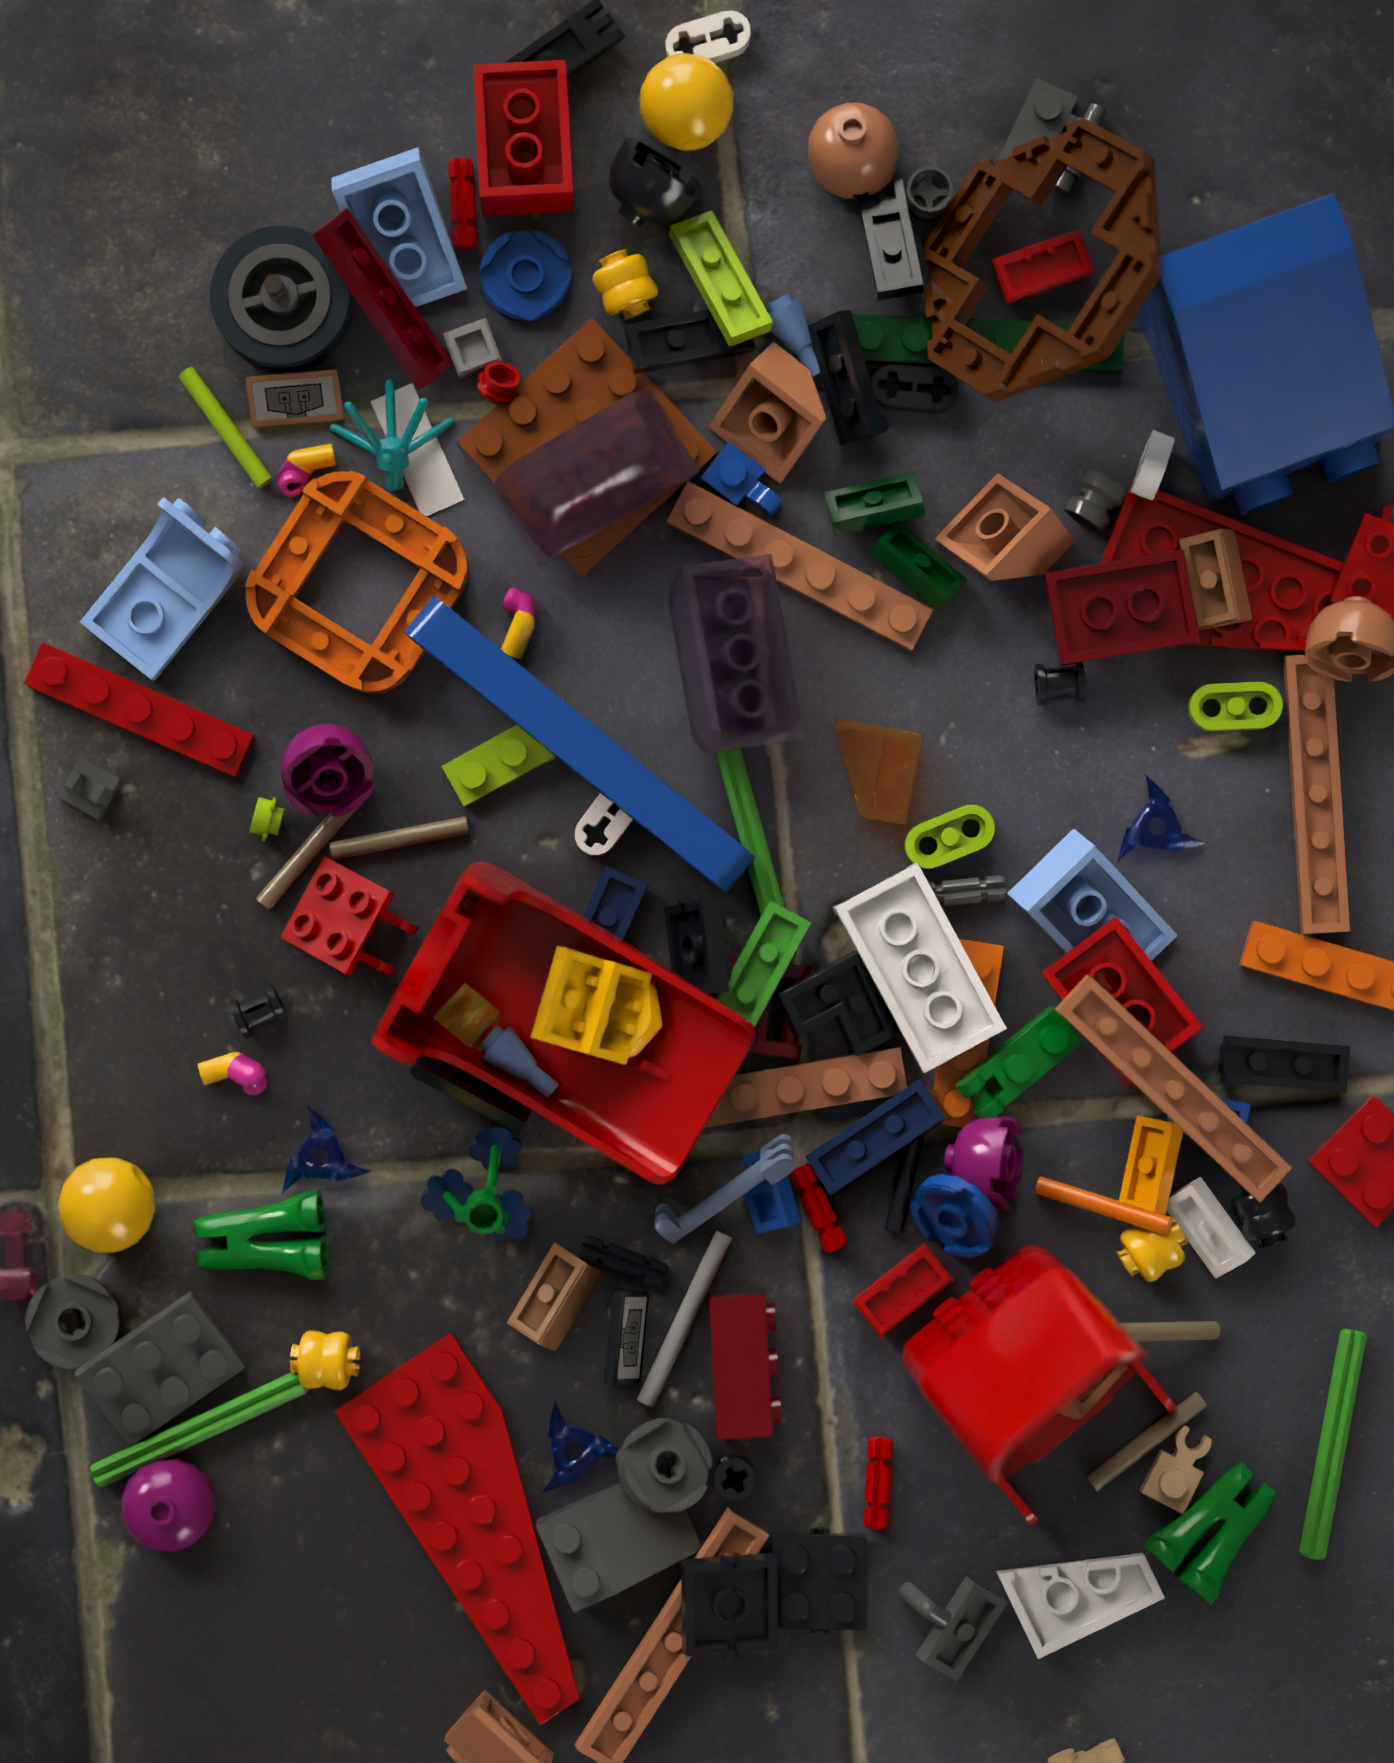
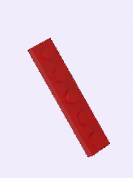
[23,642,256,778]

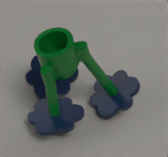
[420,1125,533,1241]

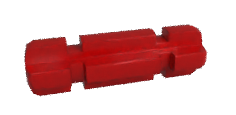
[448,158,478,250]
[789,1163,847,1253]
[863,1436,893,1530]

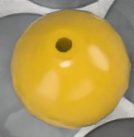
[640,53,734,151]
[58,1157,156,1253]

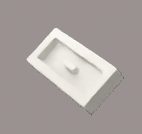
[1167,1177,1255,1279]

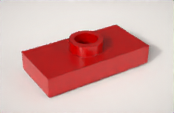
[991,229,1094,306]
[851,1243,954,1338]

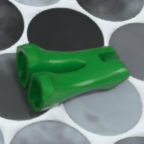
[194,1190,329,1280]
[1142,1461,1277,1605]

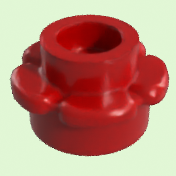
[477,362,520,404]

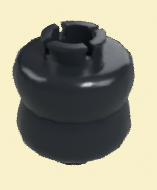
[1231,1183,1296,1248]

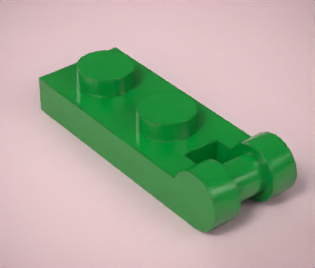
[955,1006,1082,1118]

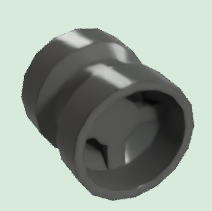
[905,166,953,222]
[1064,470,1127,533]

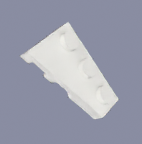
[996,1553,1165,1659]

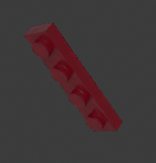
[312,208,453,390]

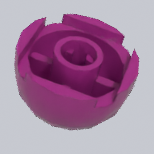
[280,723,375,817]
[944,1116,1023,1211]
[121,1457,216,1552]

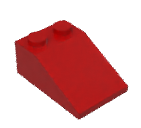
[473,60,574,217]
[1041,916,1203,1089]

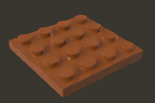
[457,318,718,579]

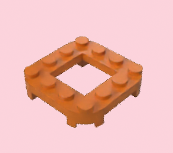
[245,470,469,694]

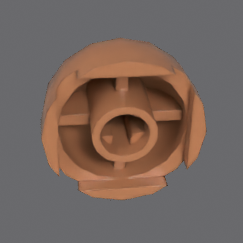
[808,103,899,198]
[1305,596,1394,682]

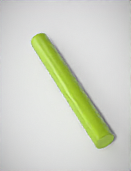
[178,367,273,489]

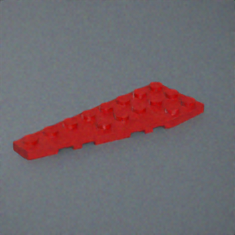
[1099,480,1344,653]
[334,1332,580,1725]

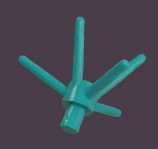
[330,379,455,491]

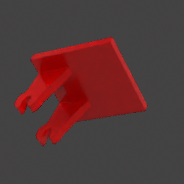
[1330,502,1394,620]
[280,856,419,977]

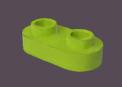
[1188,682,1283,732]
[904,805,995,869]

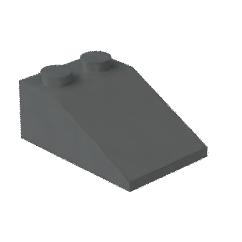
[535,1462,702,1613]

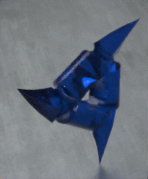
[1117,774,1209,863]
[282,1105,371,1194]
[541,1400,619,1493]

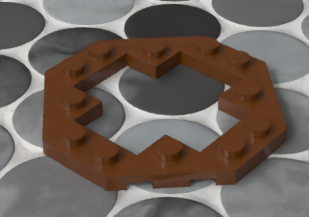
[923,118,1162,402]

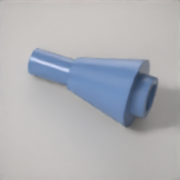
[765,293,820,377]
[479,1024,559,1098]

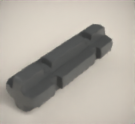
[928,875,1007,906]

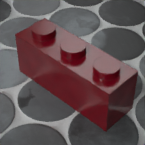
[709,1292,782,1440]

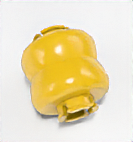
[592,249,658,321]
[1117,1219,1188,1282]
[290,1330,360,1390]

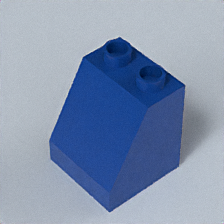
[1137,193,1394,515]

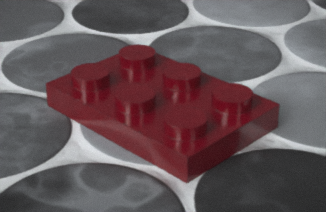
[1044,549,1200,667]

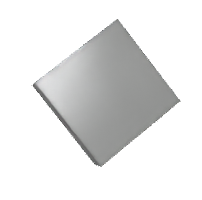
[443,318,502,379]

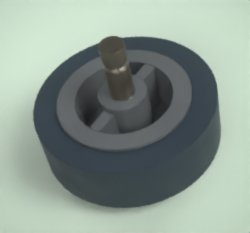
[210,226,353,372]

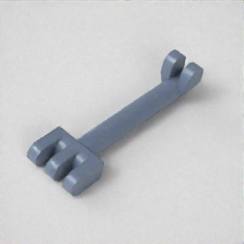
[655,1134,794,1244]

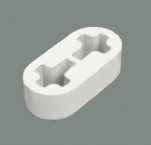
[666,10,751,63]
[1130,430,1175,501]
[575,793,633,856]

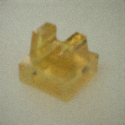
[434,983,501,1049]

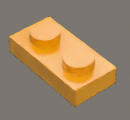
[1119,1115,1183,1215]

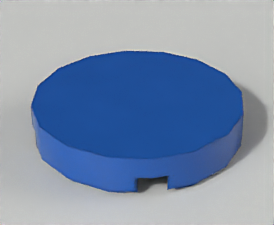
[480,229,572,322]
[910,1174,1001,1259]

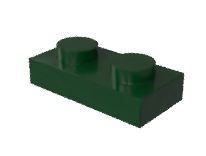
[824,472,925,536]
[869,522,968,612]

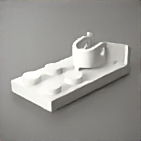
[832,863,1007,1073]

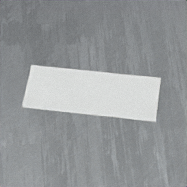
[370,383,464,517]

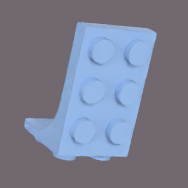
[80,497,247,681]

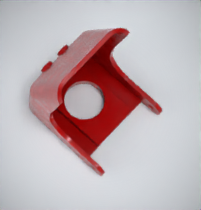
[371,862,756,1185]
[901,1245,1177,1526]

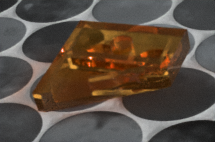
[834,718,925,826]

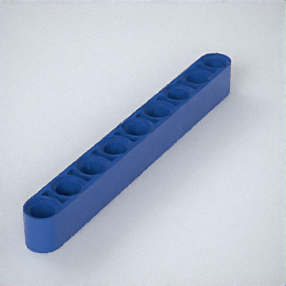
[404,596,756,894]

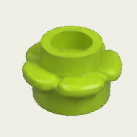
[249,797,284,841]

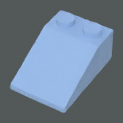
[331,147,467,307]
[1007,829,1178,961]

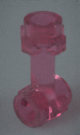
[0,1210,38,1300]

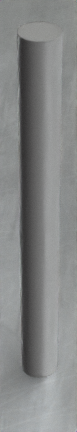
[637,1230,732,1407]

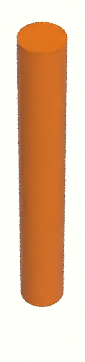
[1035,1176,1173,1235]

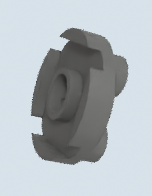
[25,1274,122,1369]
[616,1418,712,1514]

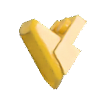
[531,946,662,1065]

